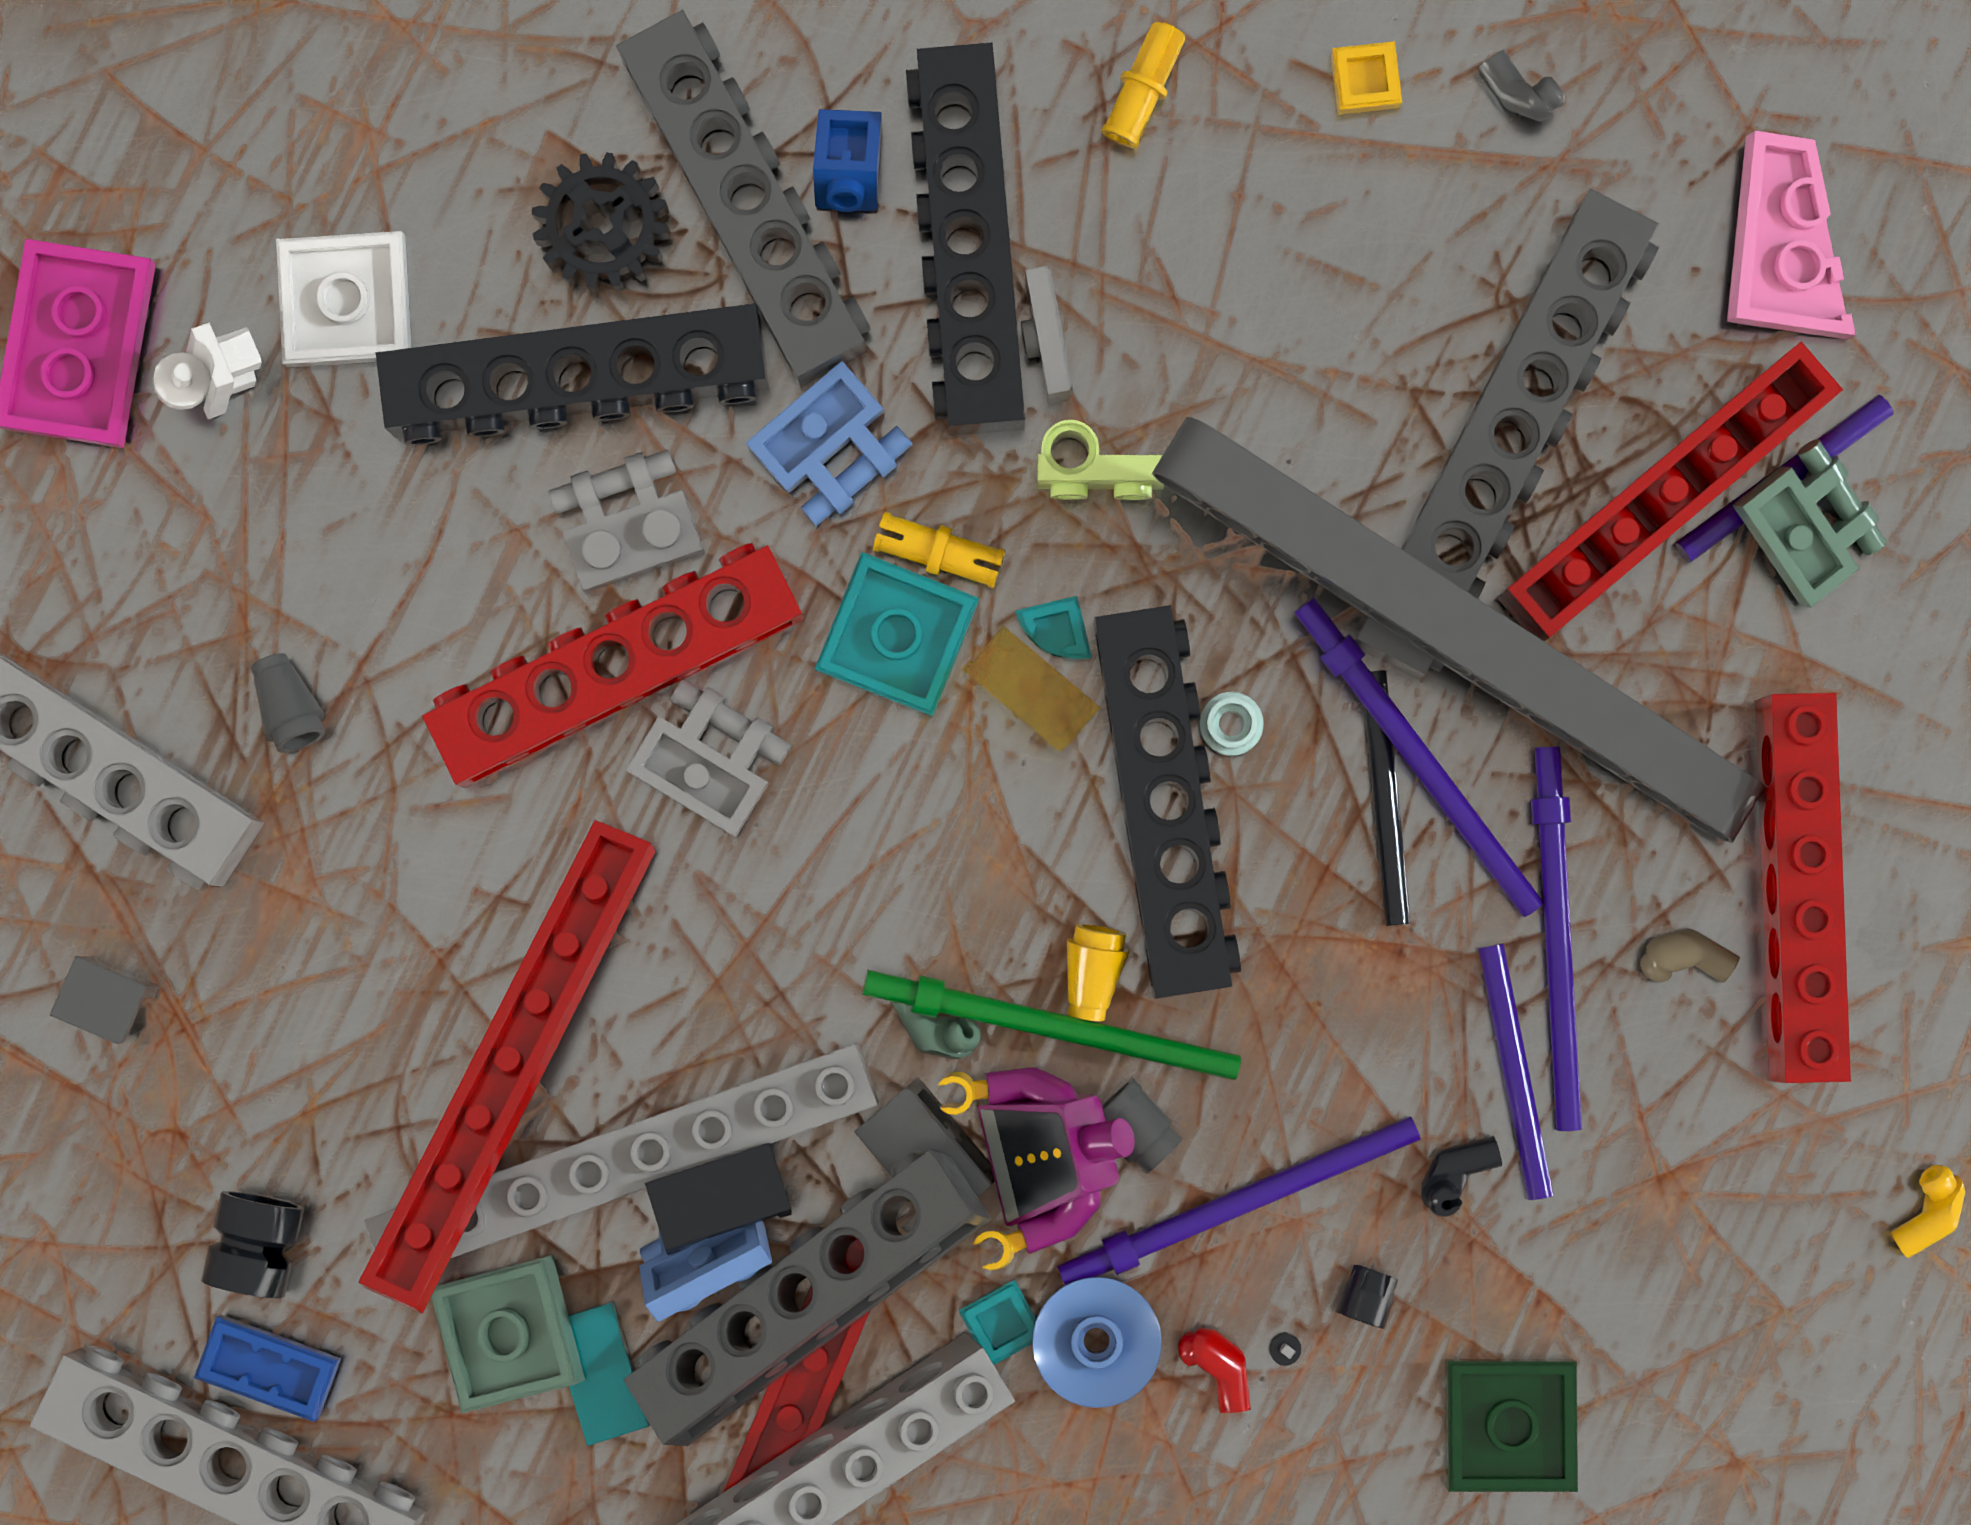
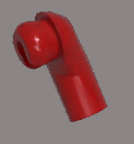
[1178,1327,1251,1413]

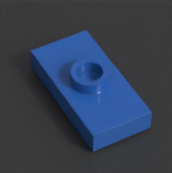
[194,1315,341,1422]

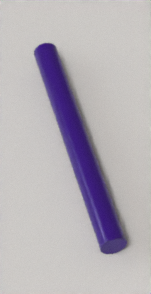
[1675,394,1894,563]
[1478,944,1554,1200]

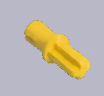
[1101,22,1185,149]

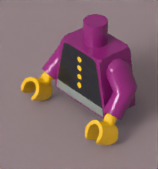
[938,1067,1135,1270]

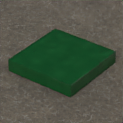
[1445,1359,1578,1492]

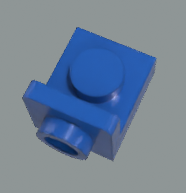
[813,109,882,212]

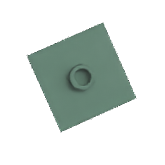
[431,1255,585,1413]

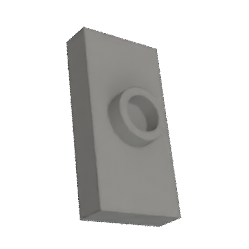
[1021,266,1073,405]

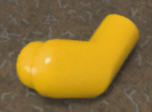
[1891,1165,1965,1258]

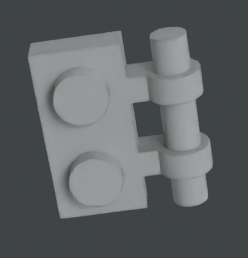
[548,449,704,593]
[626,679,792,837]

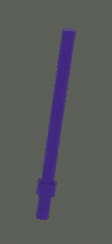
[1294,597,1544,917]
[1531,746,1582,1131]
[1057,1116,1421,1285]

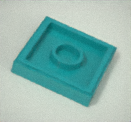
[814,552,979,717]

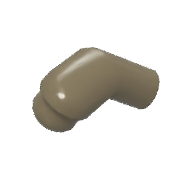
[1640,928,1740,983]

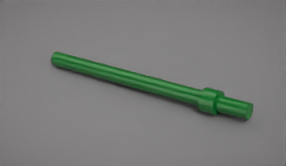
[862,970,1241,1081]

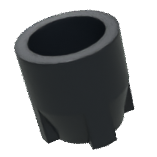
[1335,1264,1399,1330]

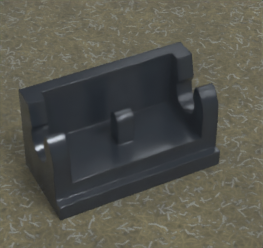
[645,1142,792,1255]

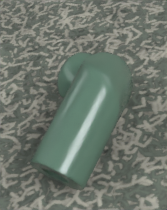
[891,1001,981,1059]

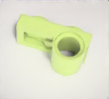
[1037,420,1165,500]

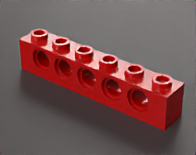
[1497,341,1843,641]
[422,543,805,788]
[1755,693,1851,1083]

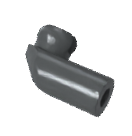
[1478,49,1566,122]

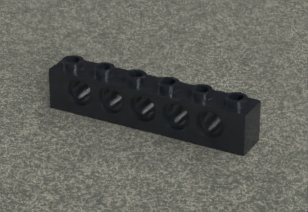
[906,42,1025,436]
[375,303,769,445]
[1093,605,1241,999]

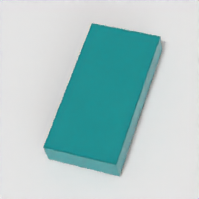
[568,1301,650,1446]

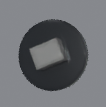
[1270,1333,1301,1366]

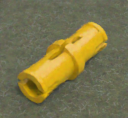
[873,511,1006,589]

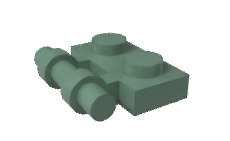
[1732,439,1887,608]

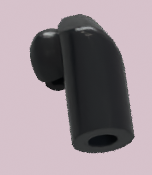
[1421,1136,1502,1217]

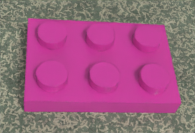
[0,239,156,448]

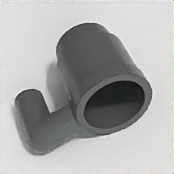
[1102,1078,1183,1174]

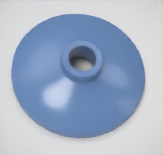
[1032,1277,1162,1408]

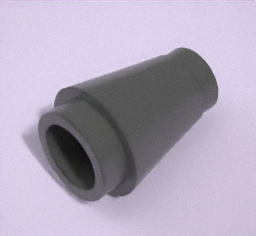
[251,653,326,753]

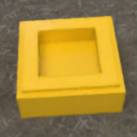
[1330,41,1402,115]

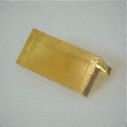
[962,625,1101,757]

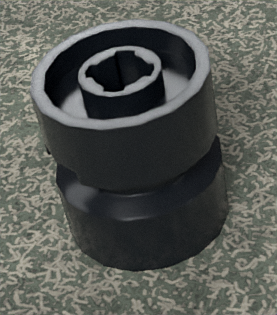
[201,1191,305,1298]

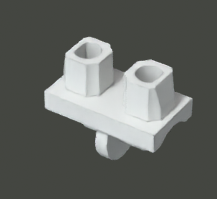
[152,322,262,419]

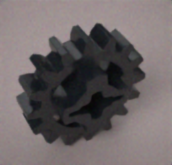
[531,152,671,293]

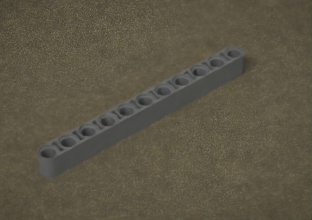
[1152,417,1765,843]

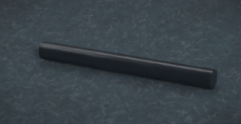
[1364,670,1411,926]

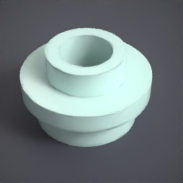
[1199,692,1264,756]

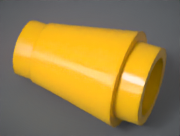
[1067,924,1130,1021]

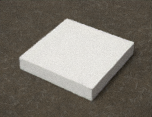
[276,231,412,368]

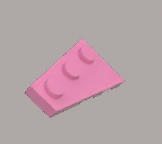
[1727,130,1856,339]

